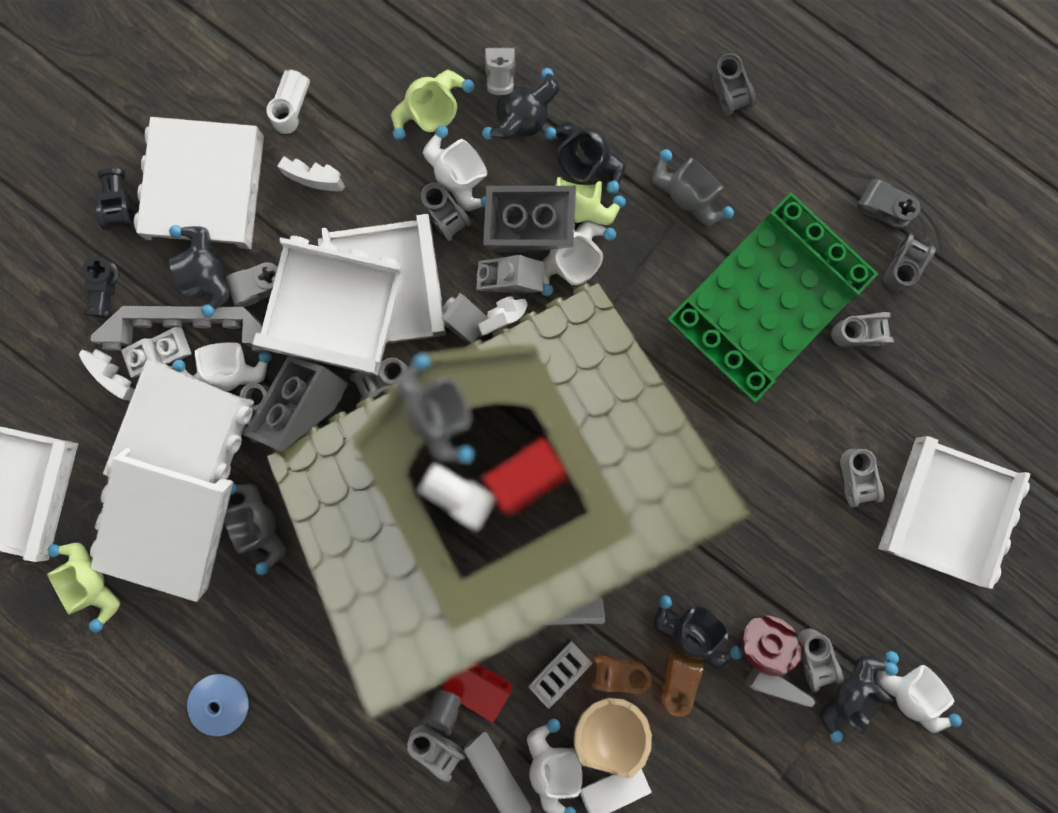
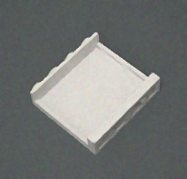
[134,117,264,249]
[318,214,446,344]
[253,236,403,376]
[103,360,254,484]
[0,426,78,562]
[878,436,1030,589]
[90,448,233,602]

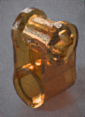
[661,653,703,717]
[591,655,652,694]

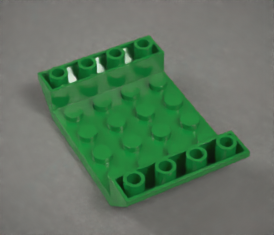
[667,192,878,403]

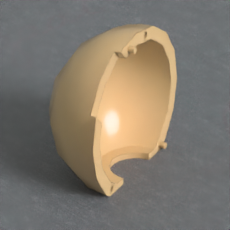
[574,698,652,778]

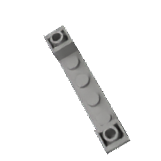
[91,306,270,352]

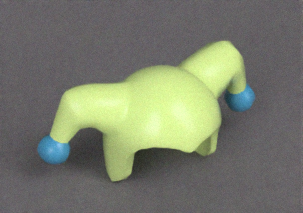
[391,70,474,140]
[555,177,626,225]
[47,543,120,633]

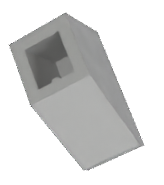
[476,255,545,294]
[441,293,488,345]

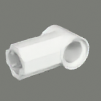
[266,69,310,134]
[420,465,496,529]

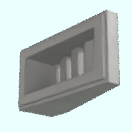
[528,641,592,709]
[745,667,815,707]

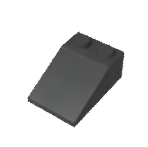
[483,185,576,253]
[244,355,348,452]

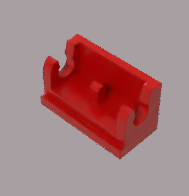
[484,438,568,516]
[441,662,513,722]

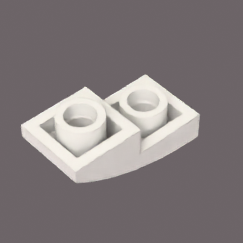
[278,157,345,191]
[478,296,527,335]
[121,327,192,377]
[79,349,135,401]
[580,769,652,813]

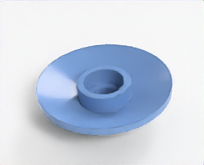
[187,674,249,736]

